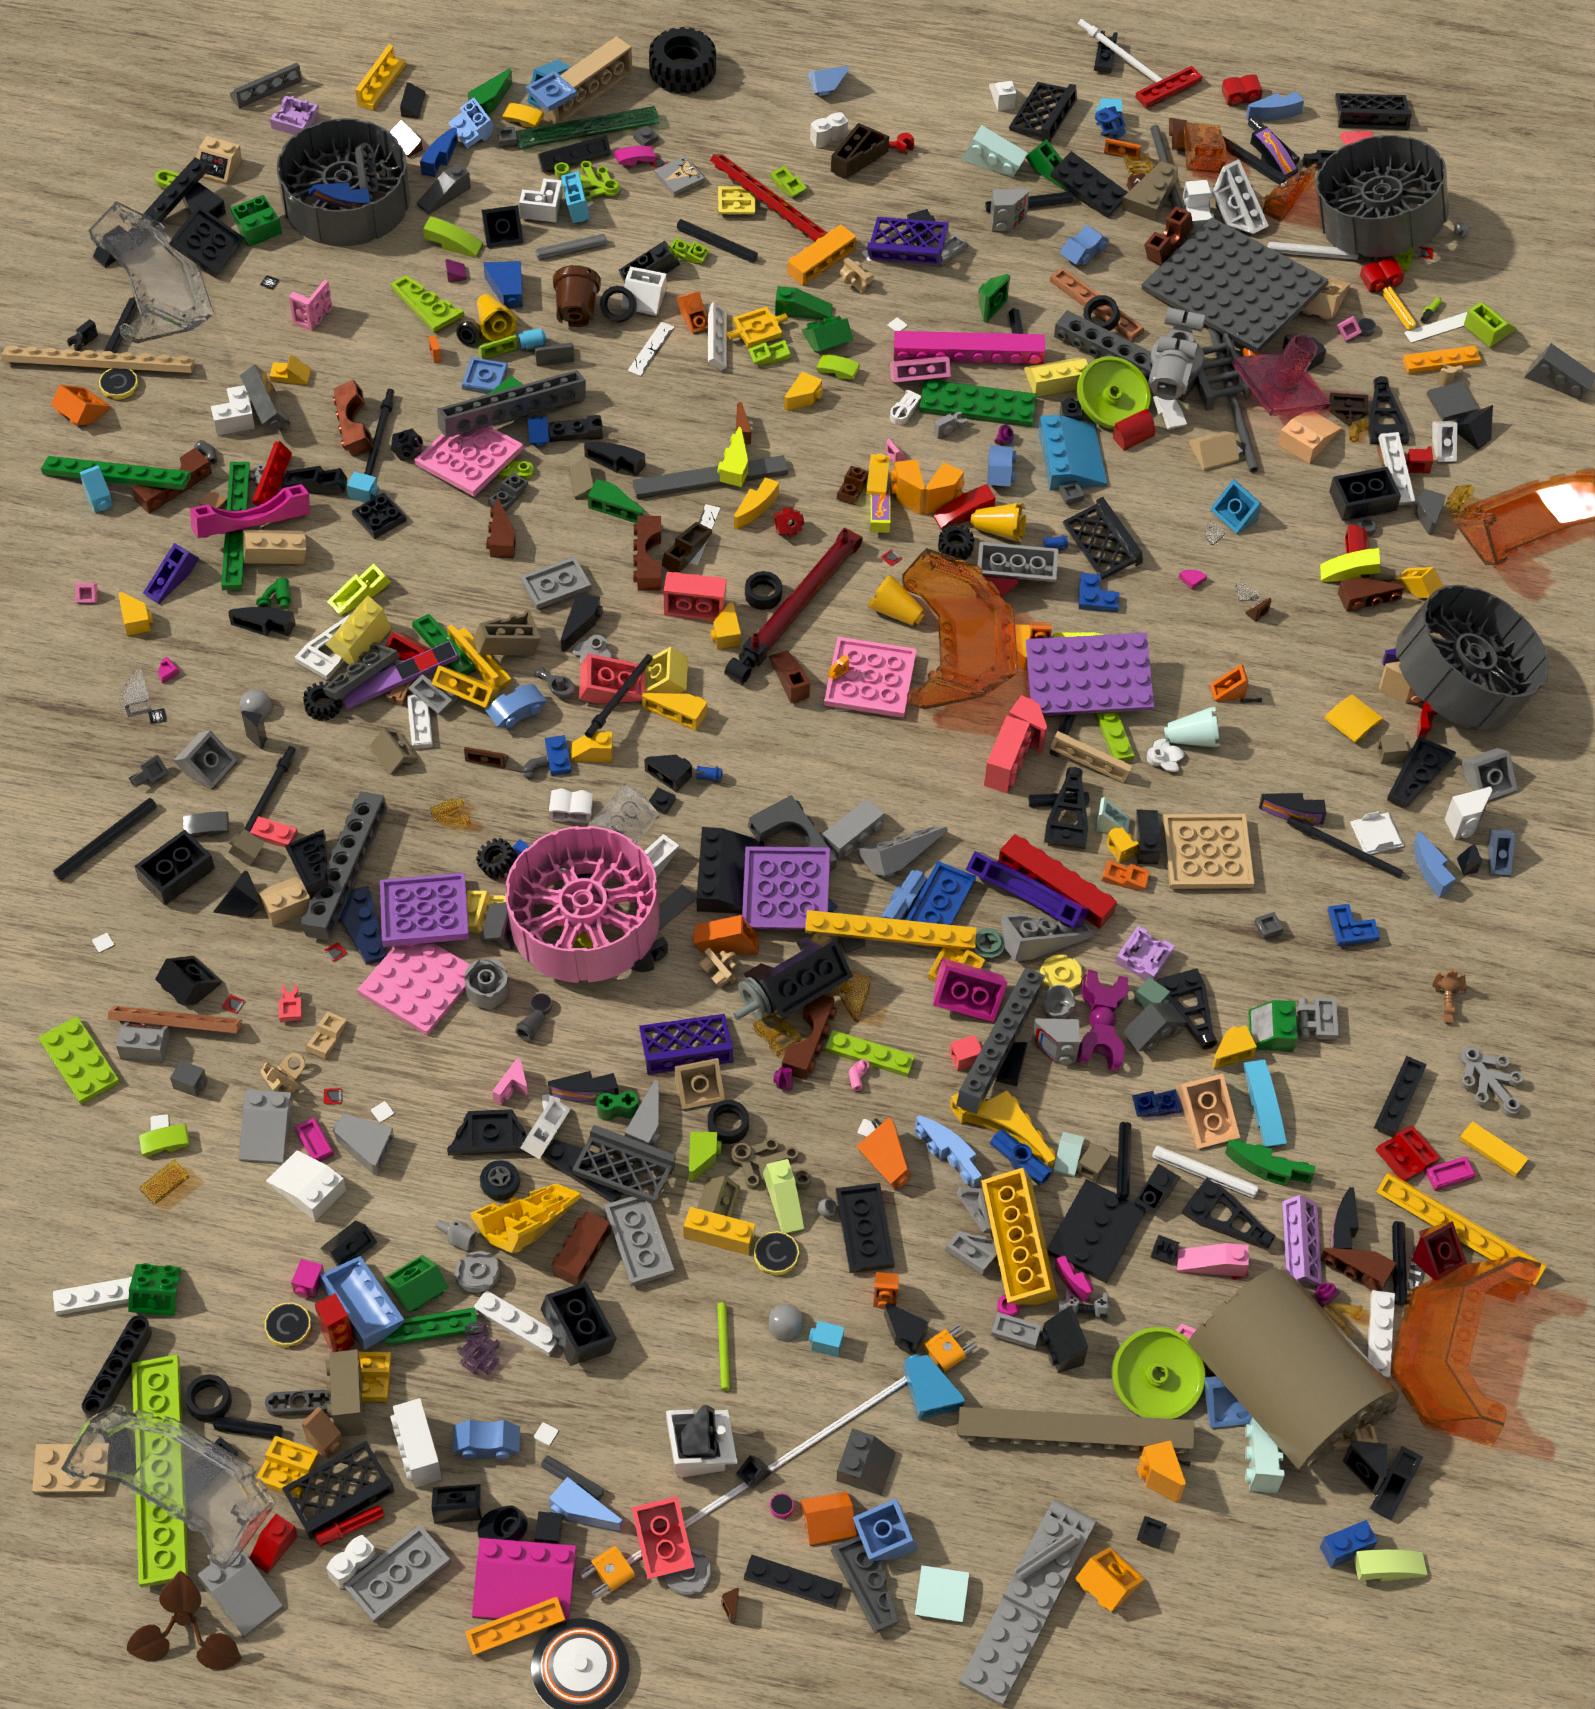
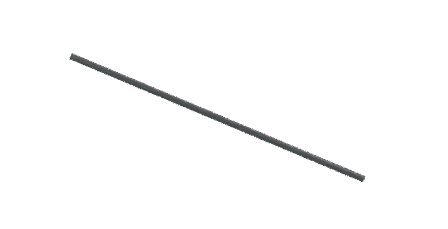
[1150,125,1259,473]

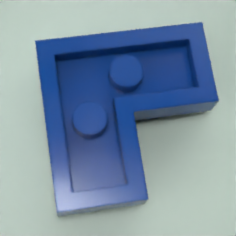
[1078,573,1119,612]
[1327,904,1380,946]

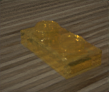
[139,1159,190,1205]

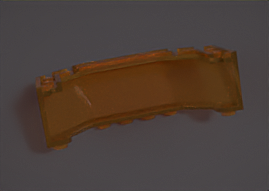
[1453,469,1595,568]
[902,548,1018,710]
[1390,1256,1541,1447]

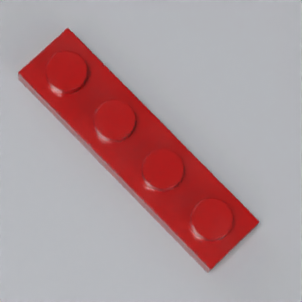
[1135,66,1202,108]
[252,441,292,506]

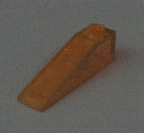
[1262,164,1317,222]

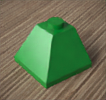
[978,274,1010,323]

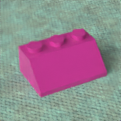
[932,958,1008,1022]

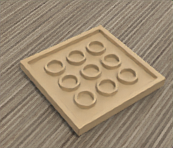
[1162,814,1254,889]

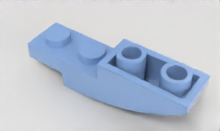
[914,1115,982,1188]

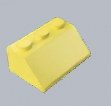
[1024,358,1088,397]
[325,596,391,665]

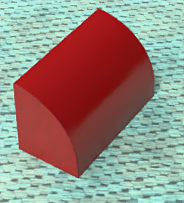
[1113,408,1155,451]
[1345,525,1369,554]
[386,632,430,661]

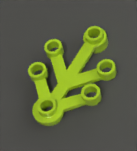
[555,161,620,202]

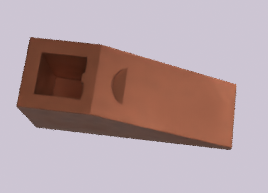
[486,499,516,558]
[1338,577,1405,612]
[769,650,810,703]
[1321,1247,1396,1291]

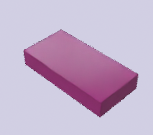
[294,1117,334,1162]
[1425,1156,1476,1191]

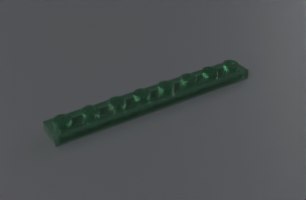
[516,106,659,148]

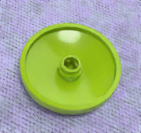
[1077,356,1151,429]
[1112,1327,1205,1419]

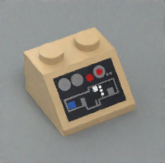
[197,136,242,185]

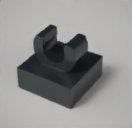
[1150,1235,1180,1265]

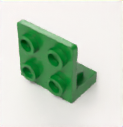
[128,1263,182,1316]

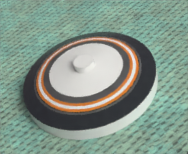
[531,1618,629,1709]

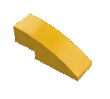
[734,477,779,530]

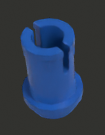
[1043,535,1068,550]
[696,766,723,782]

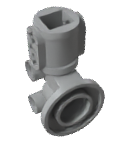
[1148,307,1206,400]

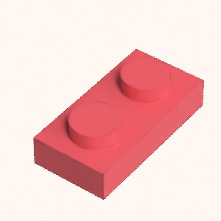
[250,816,298,848]

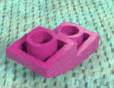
[614,146,656,166]
[1055,1255,1093,1302]

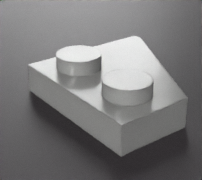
[956,1187,992,1233]
[945,1231,997,1275]

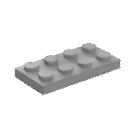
[604,1192,675,1287]
[344,1524,450,1623]

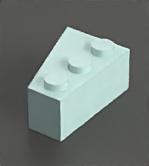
[961,125,1027,177]
[1245,1417,1284,1493]

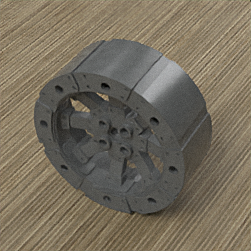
[277,118,410,246]
[1316,135,1449,257]
[1396,585,1549,730]

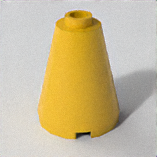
[477,294,517,341]
[971,503,1026,542]
[868,574,925,626]

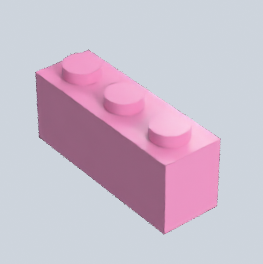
[890,356,951,382]

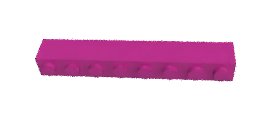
[894,331,1045,364]

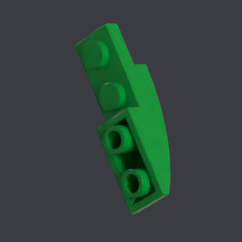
[1225,1140,1315,1187]

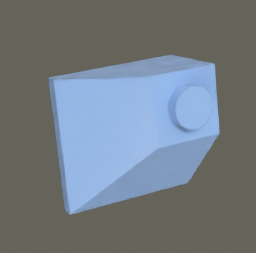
[808,66,849,96]

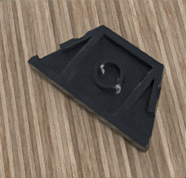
[447,1109,527,1156]

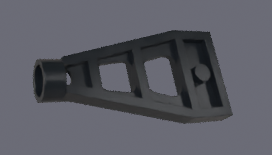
[1368,376,1409,444]
[1044,767,1088,849]
[1157,968,1218,1050]
[1182,1178,1276,1250]

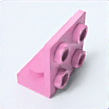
[289,280,332,331]

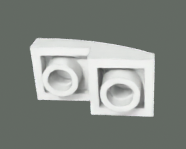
[1153,396,1187,430]

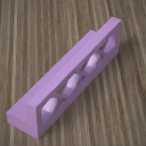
[1282,1195,1322,1287]

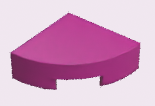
[1179,570,1207,589]
[158,657,179,684]

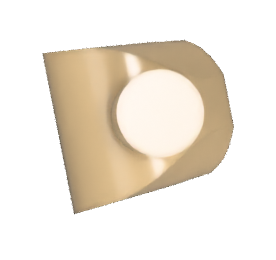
[1437,364,1464,386]

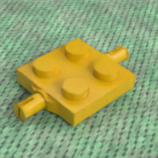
[727,306,788,348]

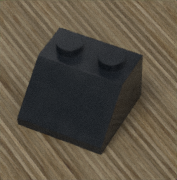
[155,956,222,1006]
[1040,1306,1088,1373]

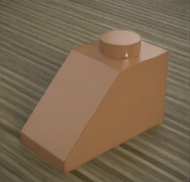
[302,1406,343,1459]

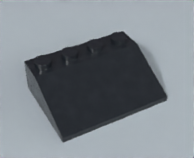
[696,827,765,914]

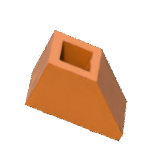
[676,291,708,333]
[1030,621,1052,639]
[873,1272,899,1310]

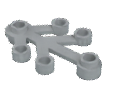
[1460,1046,1523,1117]

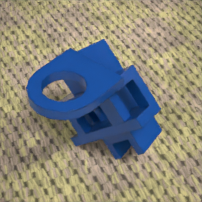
[1095,106,1126,139]

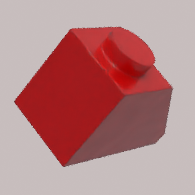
[249,1513,298,1574]

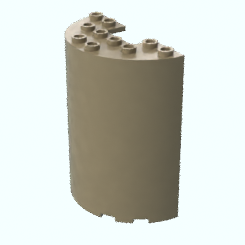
[1187,1266,1399,1470]

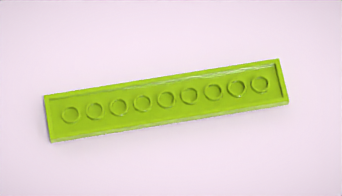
[132,1354,189,1588]

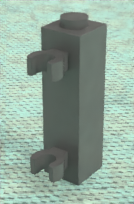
[240,364,290,432]

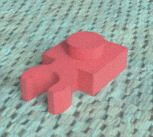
[279,985,302,1022]

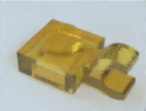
[1445,484,1475,516]

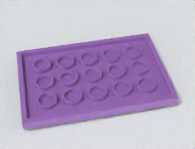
[1025,632,1154,716]

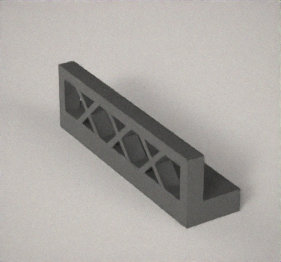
[230,63,302,108]

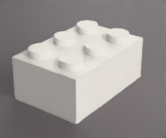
[390,1398,442,1488]

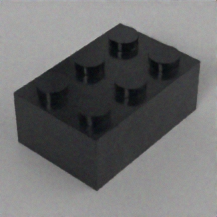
[1329,467,1401,521]
[134,829,215,906]
[540,1282,617,1366]

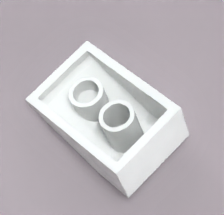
[266,1150,346,1221]

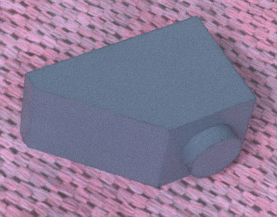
[1488,828,1516,875]

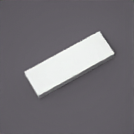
[407,695,433,749]

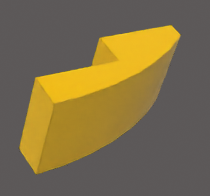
[502,103,544,128]

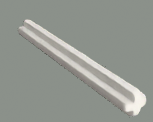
[1268,242,1359,260]
[1152,1146,1259,1198]

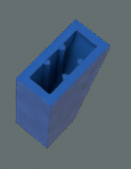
[484,261,523,308]

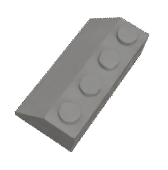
[977,542,1058,582]

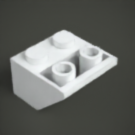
[621,266,667,316]

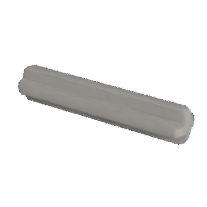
[1014,1532,1077,1581]

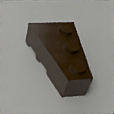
[831,123,889,178]

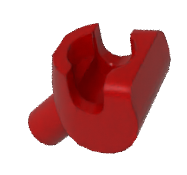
[889,132,915,154]

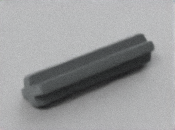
[541,1455,604,1501]

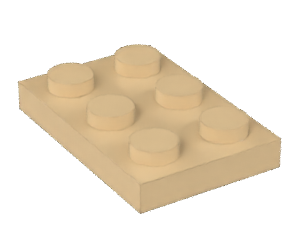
[32,1444,109,1493]

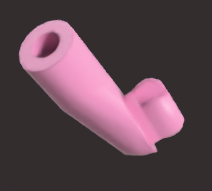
[849,1059,870,1091]

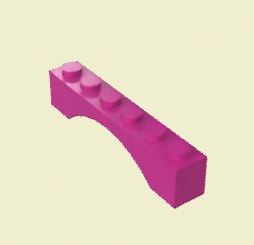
[190,484,310,538]

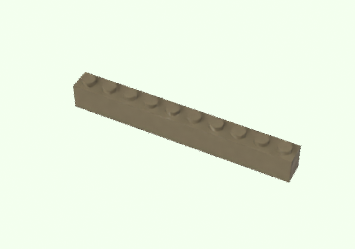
[957,1407,1194,1453]

